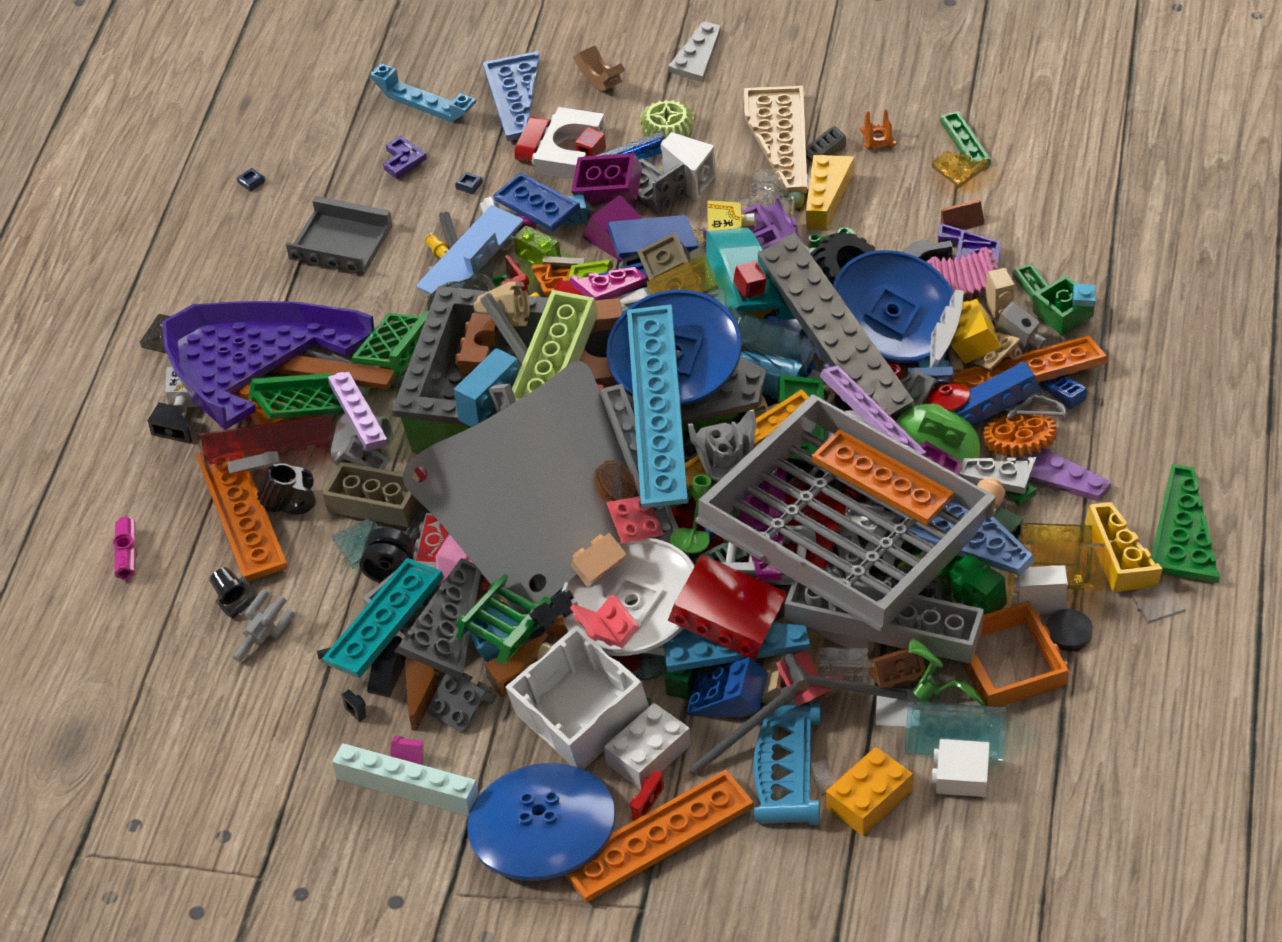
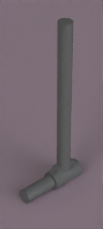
[785,654,908,700]

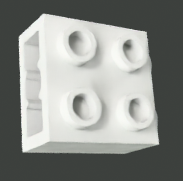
[1012,565,1068,615]
[932,739,990,797]

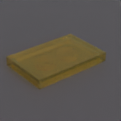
[646,254,719,294]

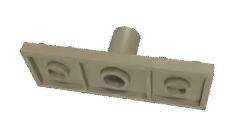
[637,232,702,293]

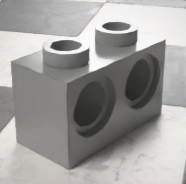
[333,436,390,470]

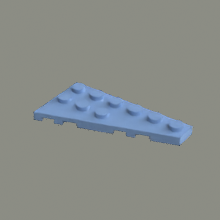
[483,51,540,141]

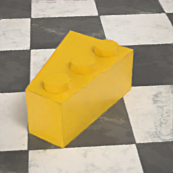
[951,298,1002,364]

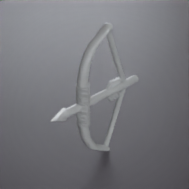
[1005,388,1067,419]

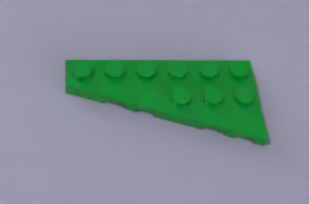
[1151,464,1220,583]

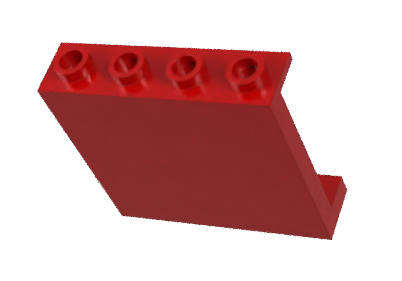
[668,554,787,660]

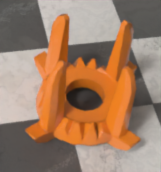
[860,109,897,150]

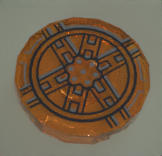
[594,460,636,501]

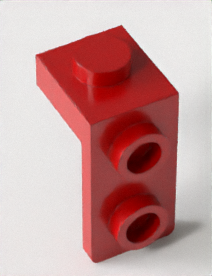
[500,255,530,294]

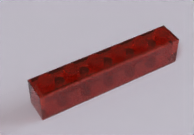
[197,414,334,465]

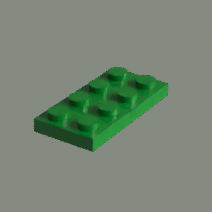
[778,375,824,464]

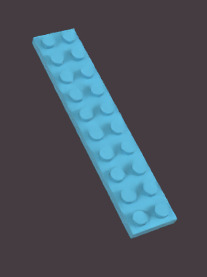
[627,304,688,509]

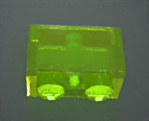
[514,225,561,265]

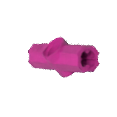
[113,516,137,580]

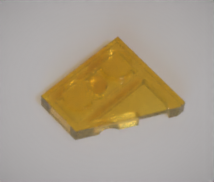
[931,151,989,188]

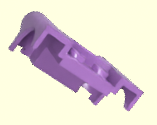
[702,195,804,249]

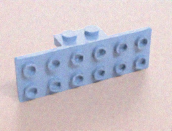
[416,205,524,297]

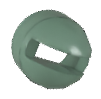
[788,192,805,210]

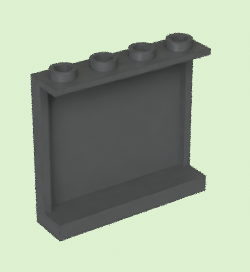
[286,196,393,275]

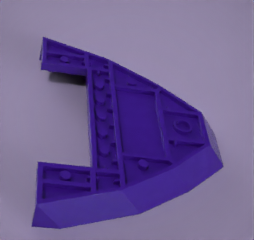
[162,301,374,430]

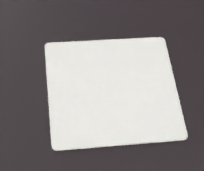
[876,688,920,727]

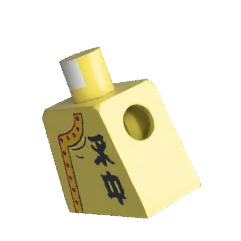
[707,201,755,231]

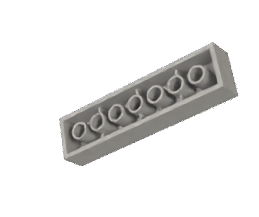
[785,577,984,664]

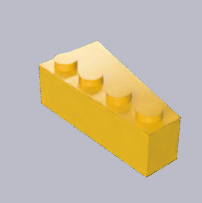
[806,155,854,230]
[1085,502,1162,592]

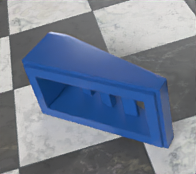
[1040,376,1087,409]

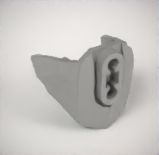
[688,410,757,482]

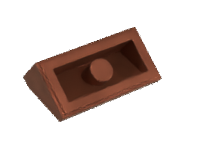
[941,200,984,230]

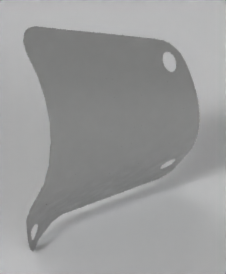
[403,360,638,615]

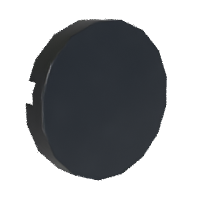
[1046,609,1093,651]

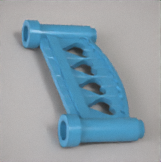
[753,701,822,825]

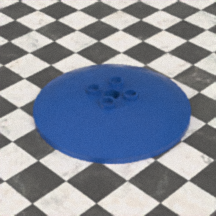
[833,250,954,363]
[607,290,741,406]
[467,763,615,881]

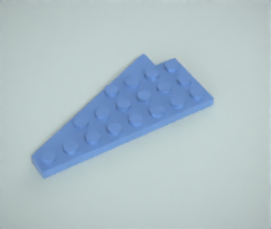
[886,500,1035,576]

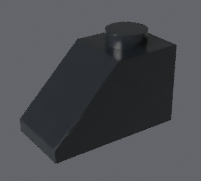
[147,402,192,444]
[367,642,406,698]

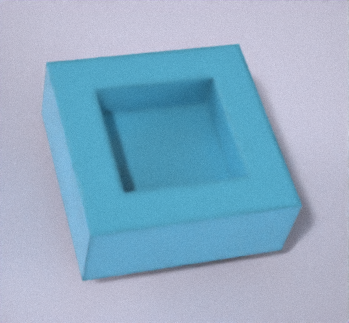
[1073,283,1096,307]

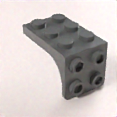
[637,158,687,214]

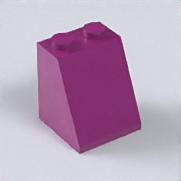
[582,195,643,261]

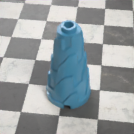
[740,351,805,401]

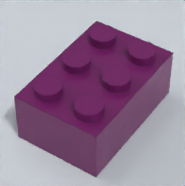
[571,153,643,204]

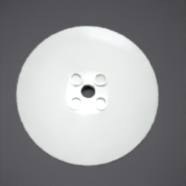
[562,538,694,656]

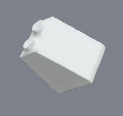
[660,132,716,201]

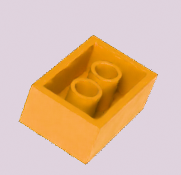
[826,747,913,836]

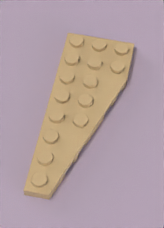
[744,86,807,194]

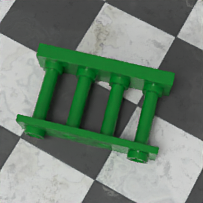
[456,574,552,665]

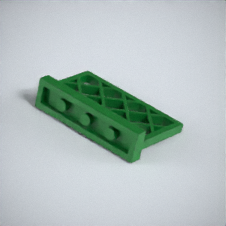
[352,311,429,375]
[248,373,344,419]

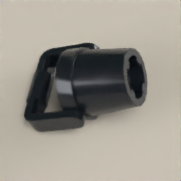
[209,567,258,618]

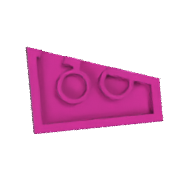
[570,267,647,301]

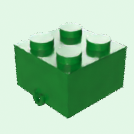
[1033,275,1095,336]
[950,553,1007,615]

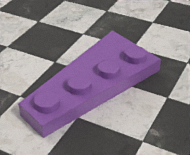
[1019,448,1111,502]

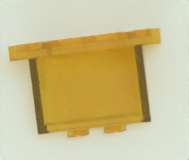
[1008,523,1105,590]

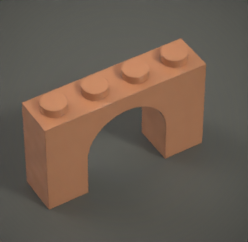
[580,298,622,388]

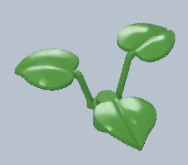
[670,474,739,554]
[909,639,988,715]

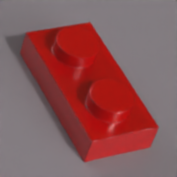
[630,770,664,821]

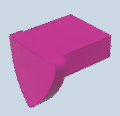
[390,736,424,765]

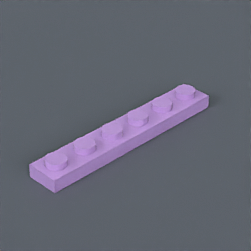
[820,365,926,456]
[328,372,388,451]

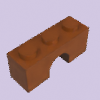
[456,313,500,376]

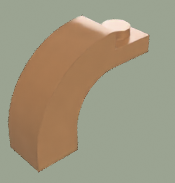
[573,45,625,91]

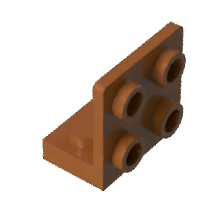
[868,648,926,688]

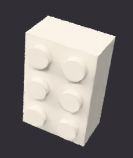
[604,703,691,790]

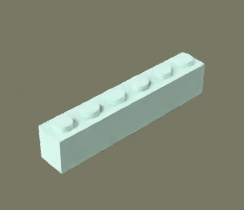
[332,743,479,816]

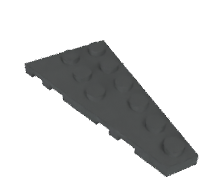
[394,558,481,679]

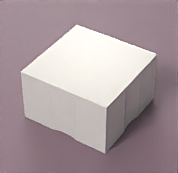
[506,625,649,769]

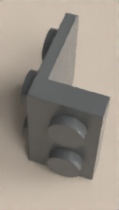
[427,672,497,732]

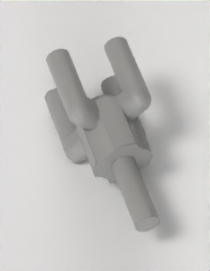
[233,589,295,662]

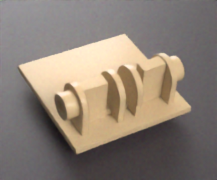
[969,332,1022,370]

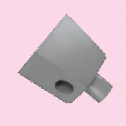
[995,302,1046,353]

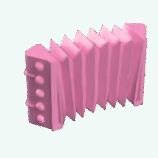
[926,247,997,302]

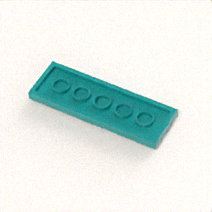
[322,558,444,679]

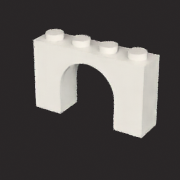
[532,107,605,180]

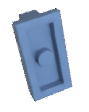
[908,366,954,385]

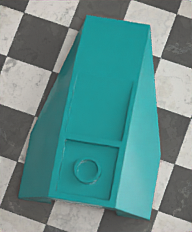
[705,228,796,322]

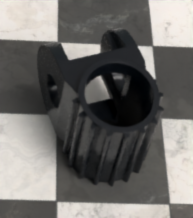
[256,463,316,514]

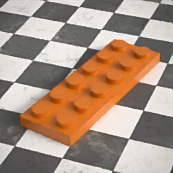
[812,429,954,526]

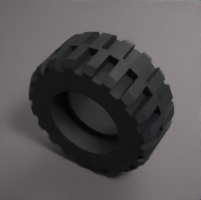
[810,232,876,285]

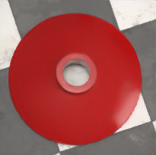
[926,383,970,412]

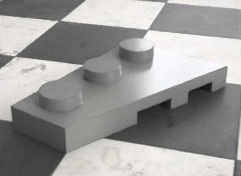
[958,457,1036,494]

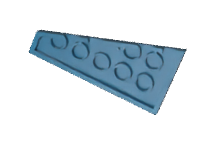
[663,623,810,672]

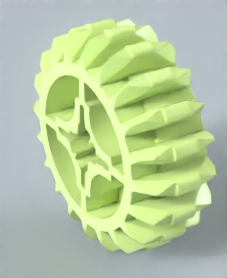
[640,99,694,144]

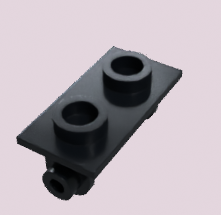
[529,590,578,630]

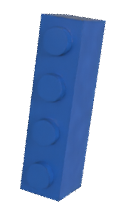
[955,362,1041,426]

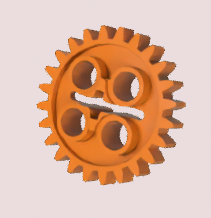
[983,410,1057,457]

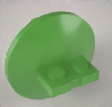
[896,404,980,462]

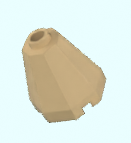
[474,281,530,327]

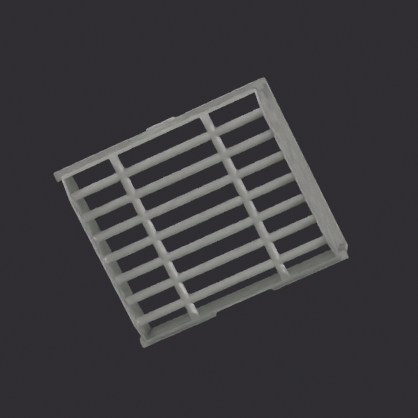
[695,394,996,632]

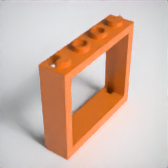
[961,601,1070,710]

